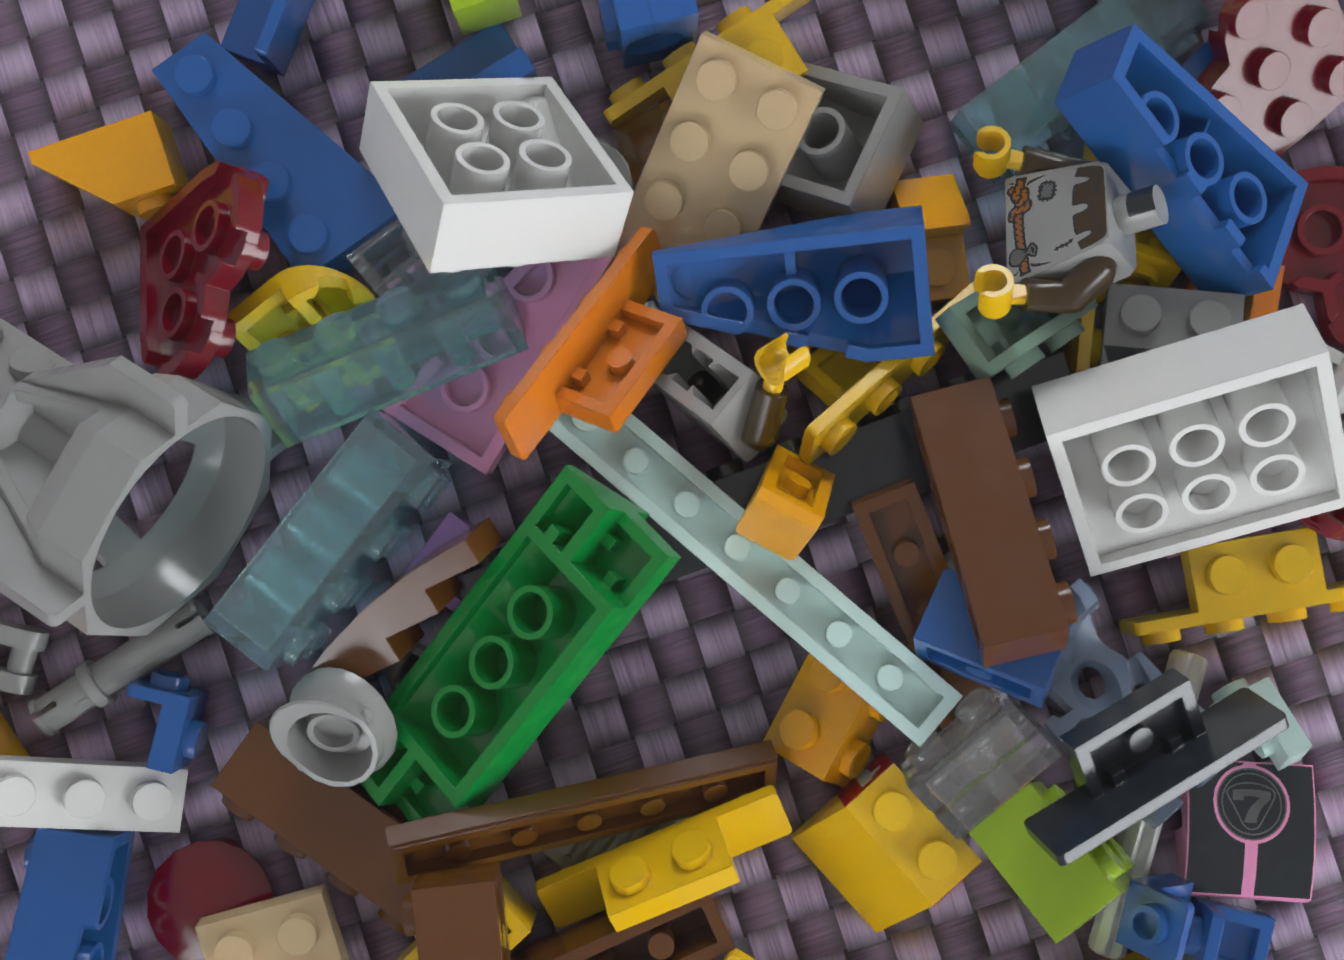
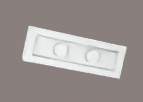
[0,755,188,833]

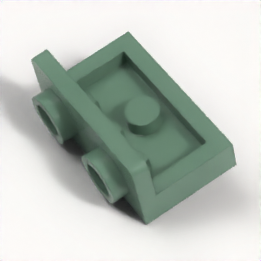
[935,291,1098,380]

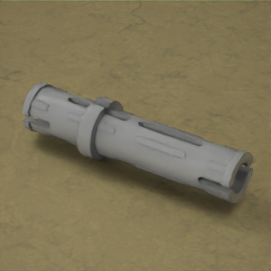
[28,598,217,736]

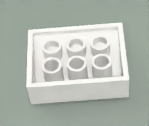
[1031,303,1344,577]

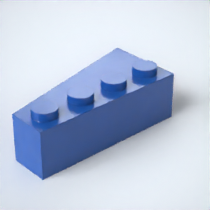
[1054,23,1309,297]
[152,32,405,273]
[5,828,135,960]

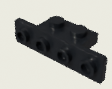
[1024,668,1289,866]

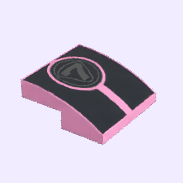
[1175,761,1316,903]

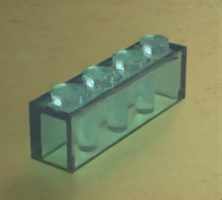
[949,0,1211,184]
[245,267,529,448]

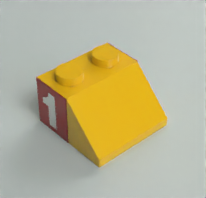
[791,752,983,933]

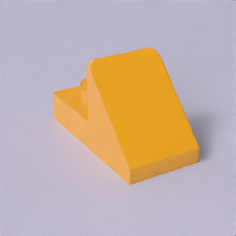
[891,174,971,304]
[735,445,835,561]

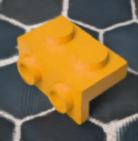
[763,653,887,787]

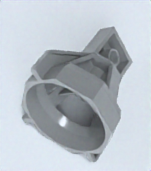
[0,318,292,636]

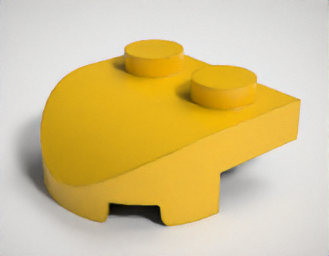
[228,265,390,409]

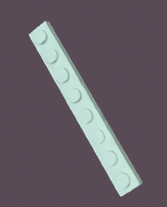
[549,413,963,747]

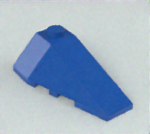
[652,205,935,362]

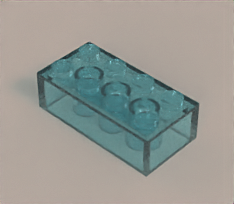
[203,408,453,672]

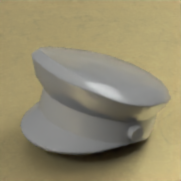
[269,667,398,787]

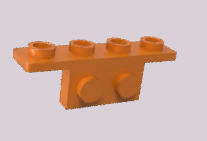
[494,226,688,460]

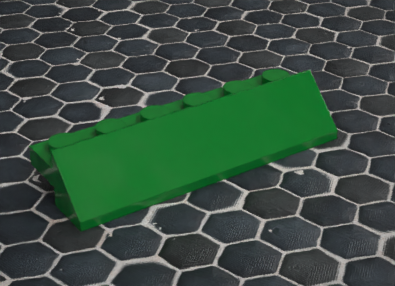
[361,465,681,821]

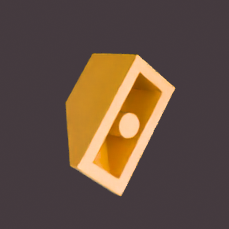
[28,110,189,219]

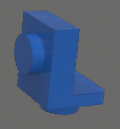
[126,669,209,774]
[1115,873,1195,960]
[1182,896,1276,960]

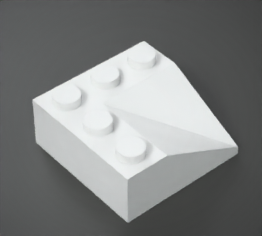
[359,77,634,273]

